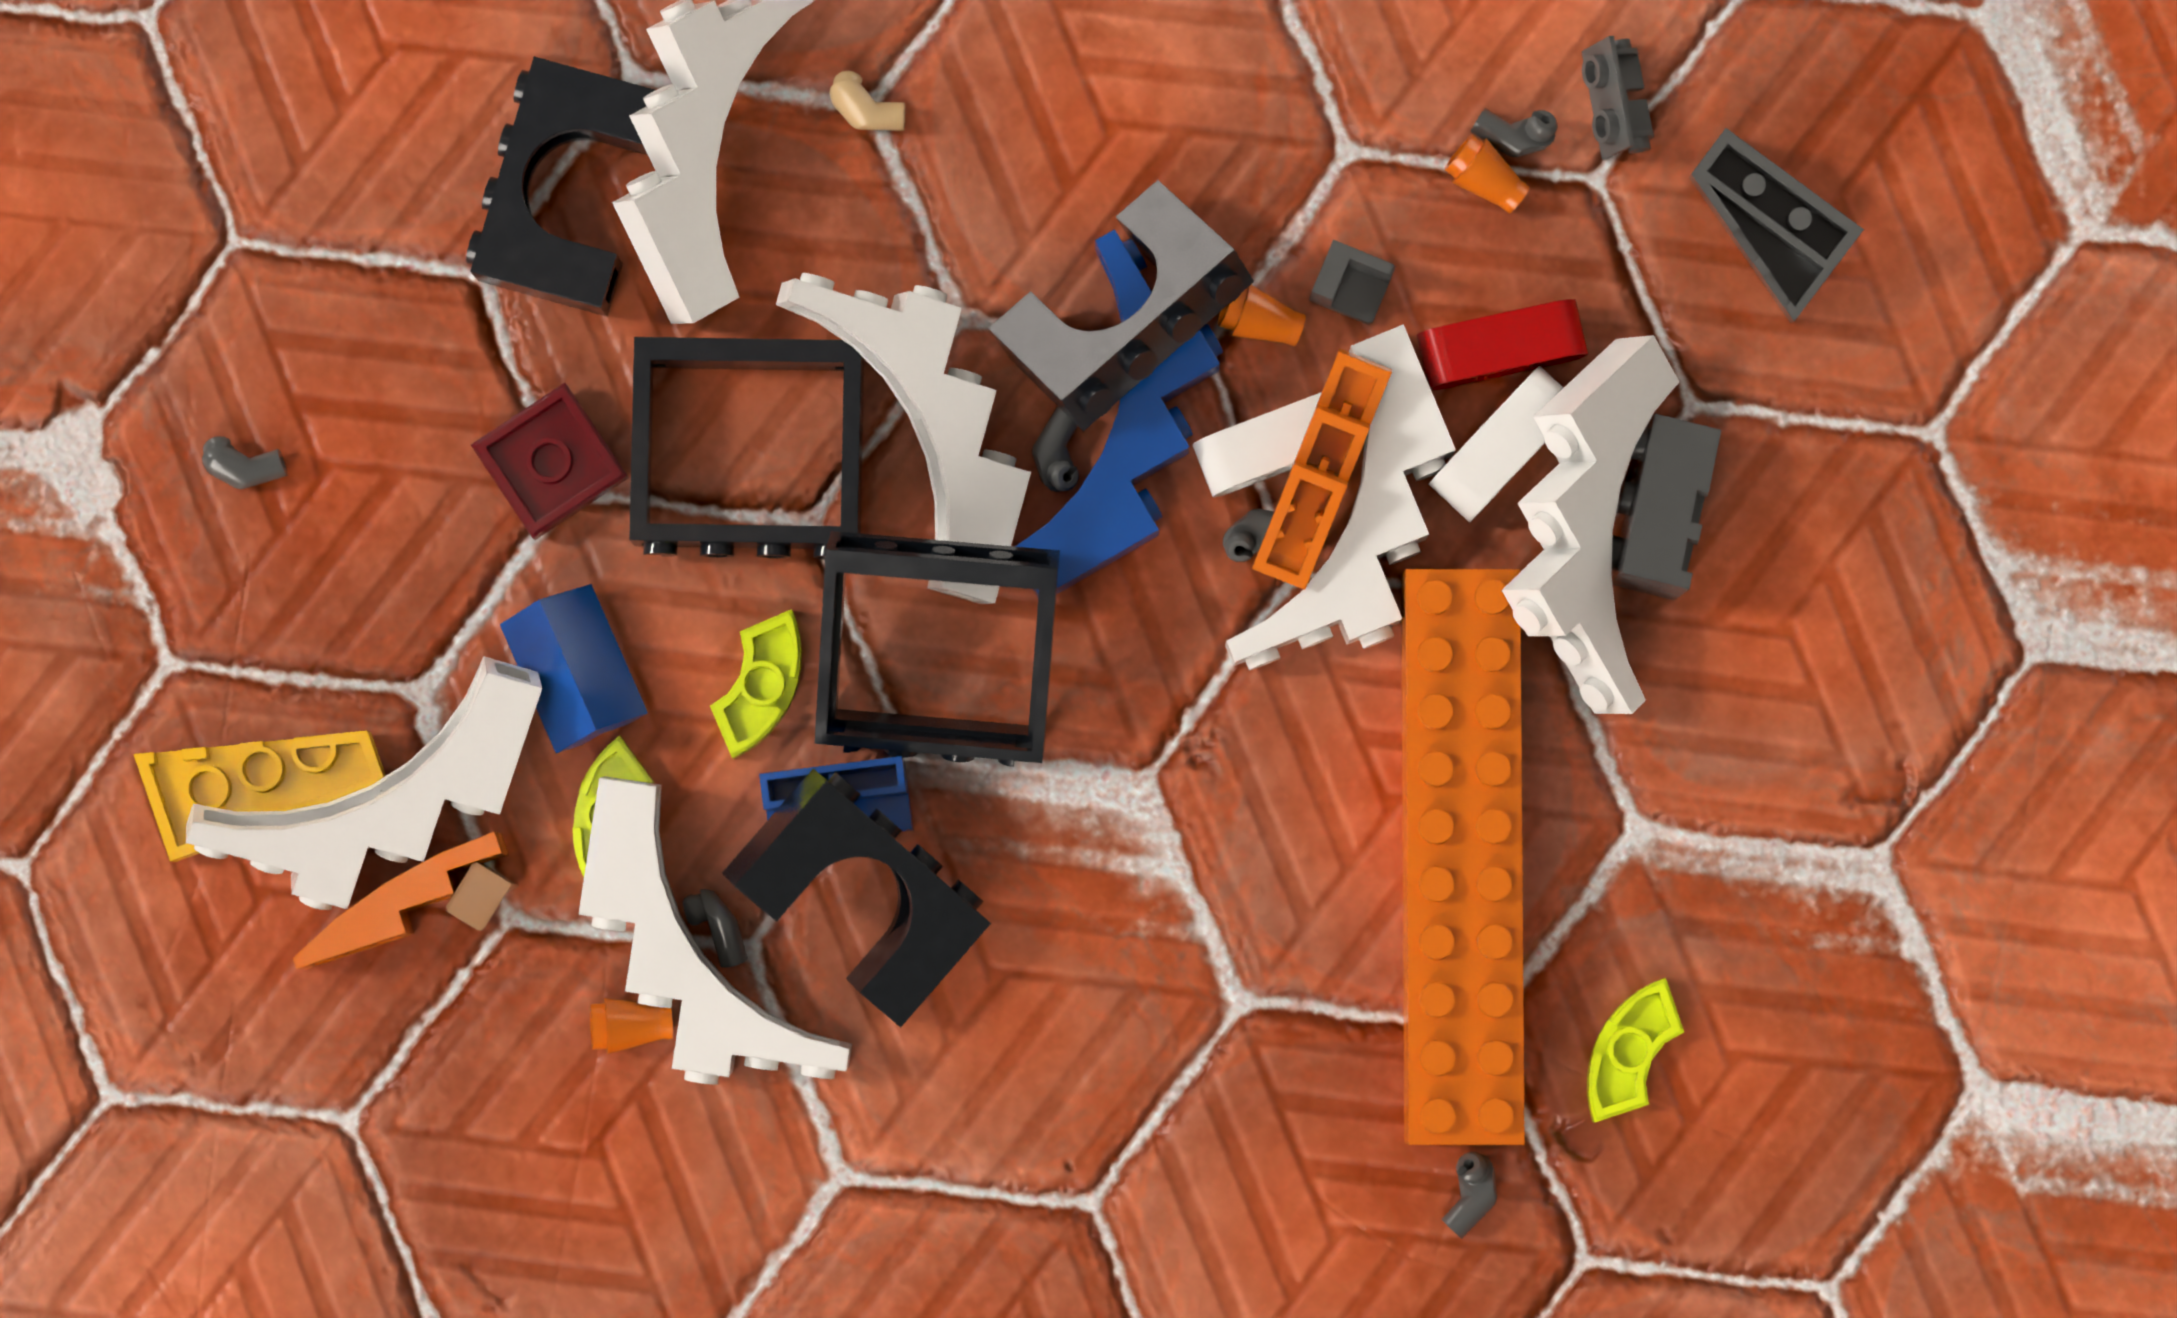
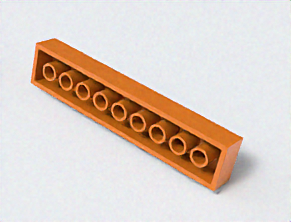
[1401,569,1525,1145]

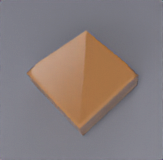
[446,862,519,931]

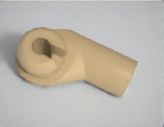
[829,71,905,131]

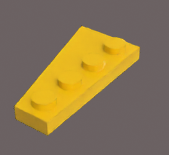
[133,730,386,862]

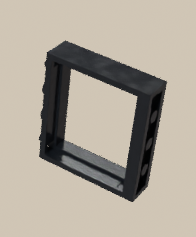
[629,337,864,559]
[814,531,1060,767]

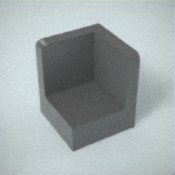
[1309,240,1396,325]

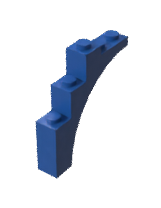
[1015,229,1223,597]

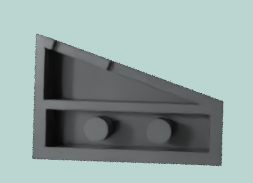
[1689,128,1864,323]
[1611,414,1721,600]

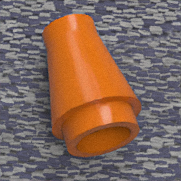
[1444,134,1530,214]
[1218,284,1306,347]
[589,998,673,1055]

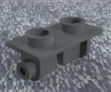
[1581,36,1654,160]

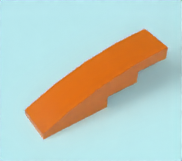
[1252,348,1392,590]
[293,831,509,969]

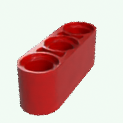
[1417,299,1589,391]

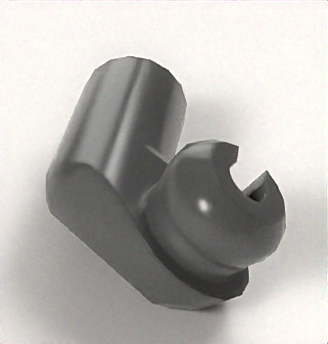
[1470,108,1558,157]
[1032,407,1079,492]
[202,436,287,489]
[1223,509,1274,562]
[682,889,748,968]
[1441,1151,1497,1239]

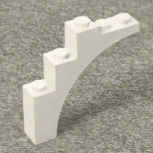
[612,0,815,324]
[776,273,1031,604]
[1225,324,1456,671]
[1502,335,1679,714]
[186,656,542,910]
[578,776,852,1085]

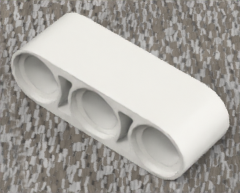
[1428,366,1563,523]
[1192,392,1321,498]

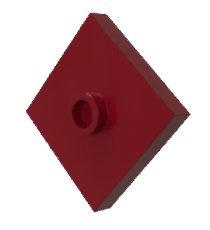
[471,383,629,540]

